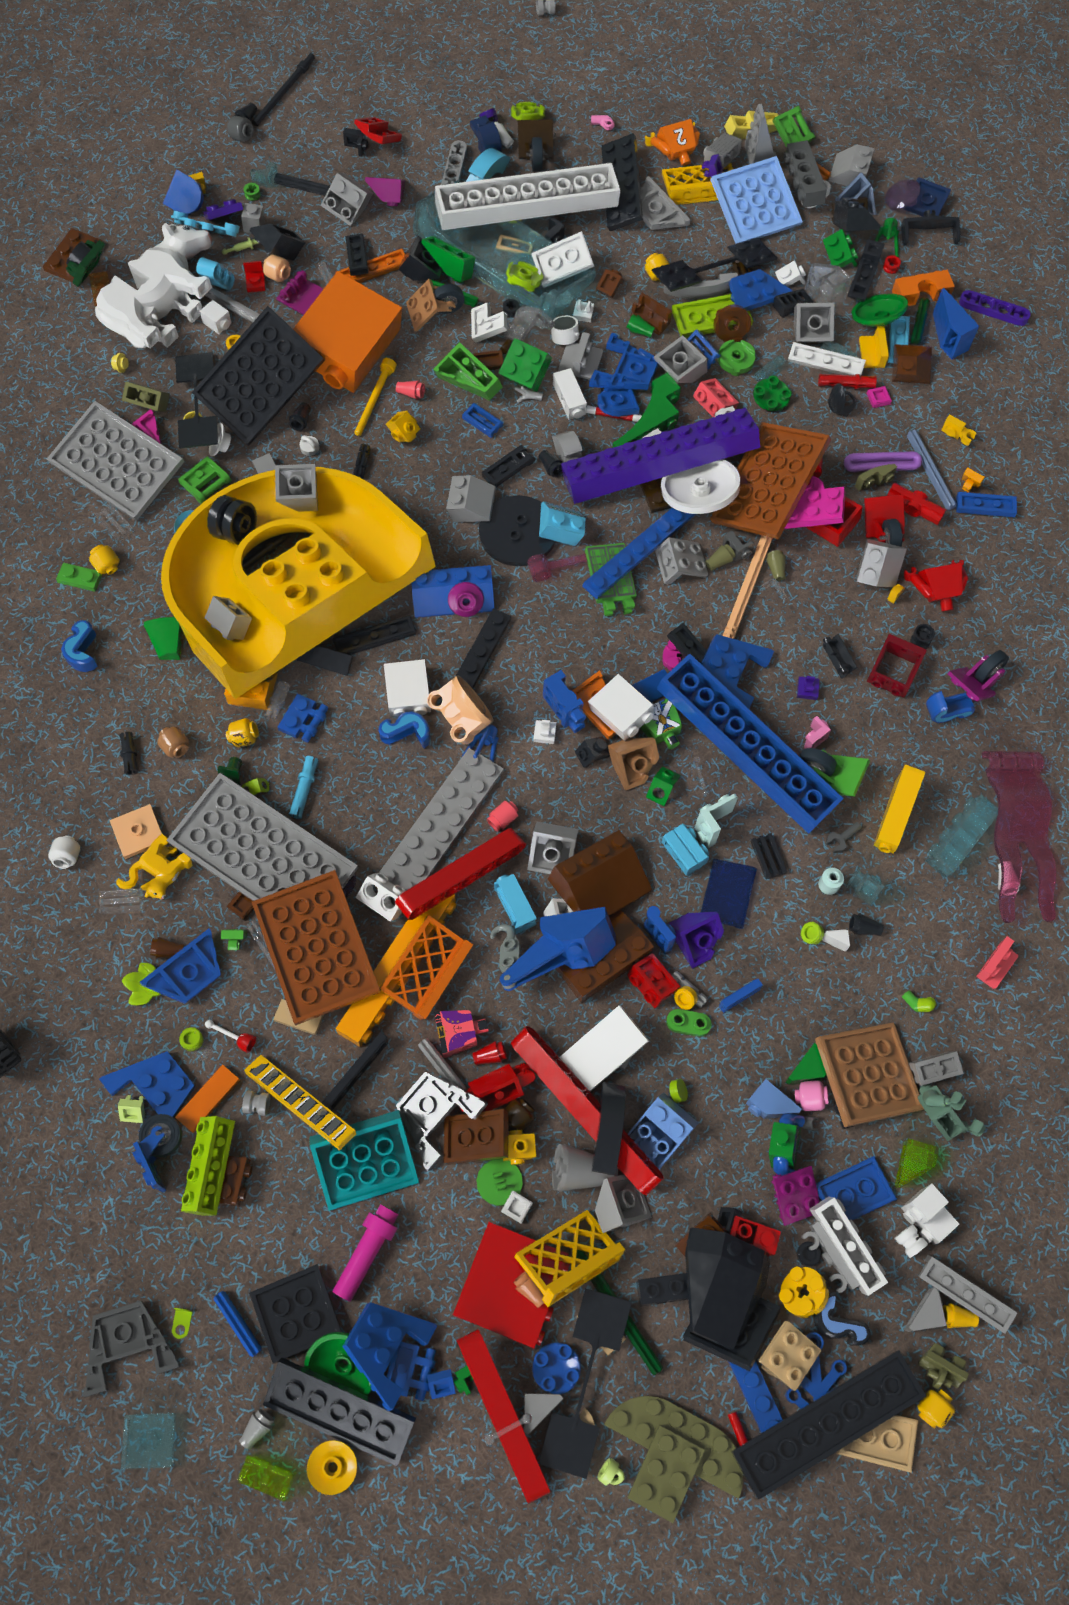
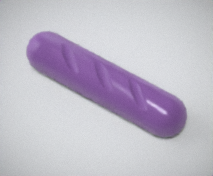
[844,451,922,472]

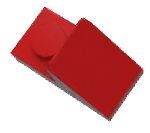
[243,260,266,293]

